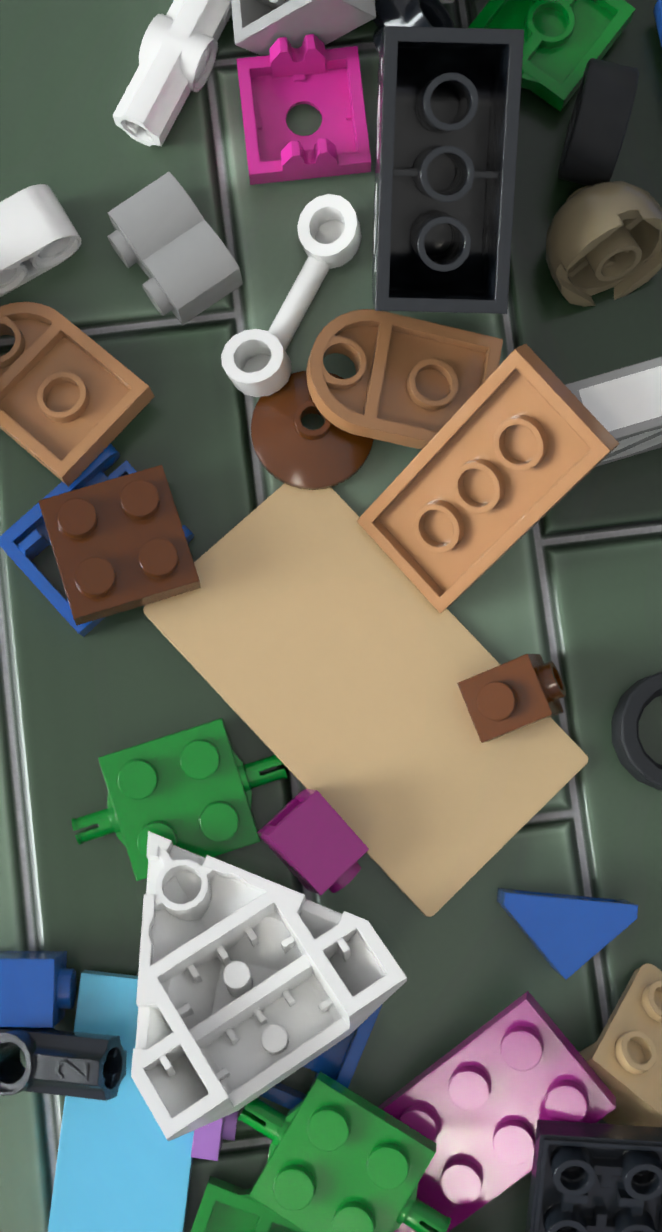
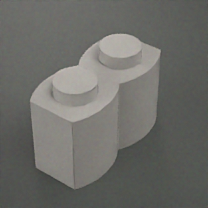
[107,172,243,325]

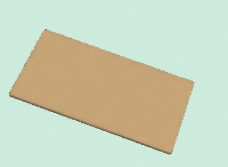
[143,483,588,917]

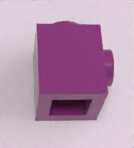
[257,789,369,895]

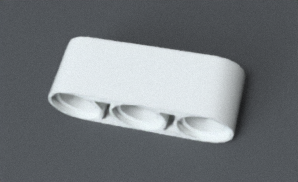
[0,184,81,297]

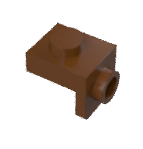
[457,654,566,743]

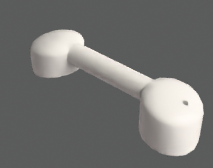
[221,194,362,397]

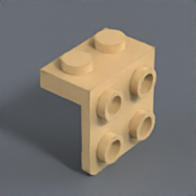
[579,963,662,1127]

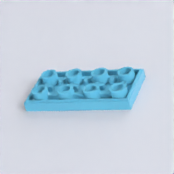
[48,970,194,1232]

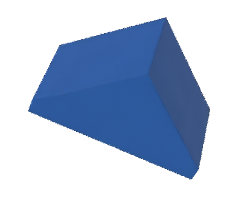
[497,888,638,980]

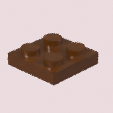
[38,465,201,626]

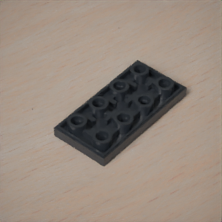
[525,1120,662,1232]

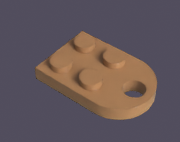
[0,302,155,487]
[306,309,503,450]

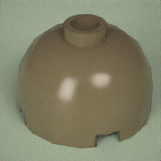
[546,181,662,307]

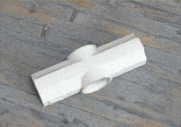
[113,0,232,147]

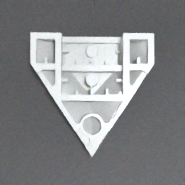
[131,831,407,1141]

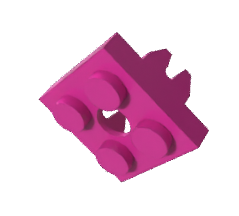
[236,34,371,185]

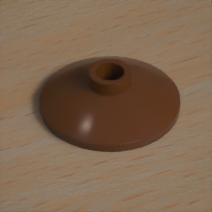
[251,371,374,490]

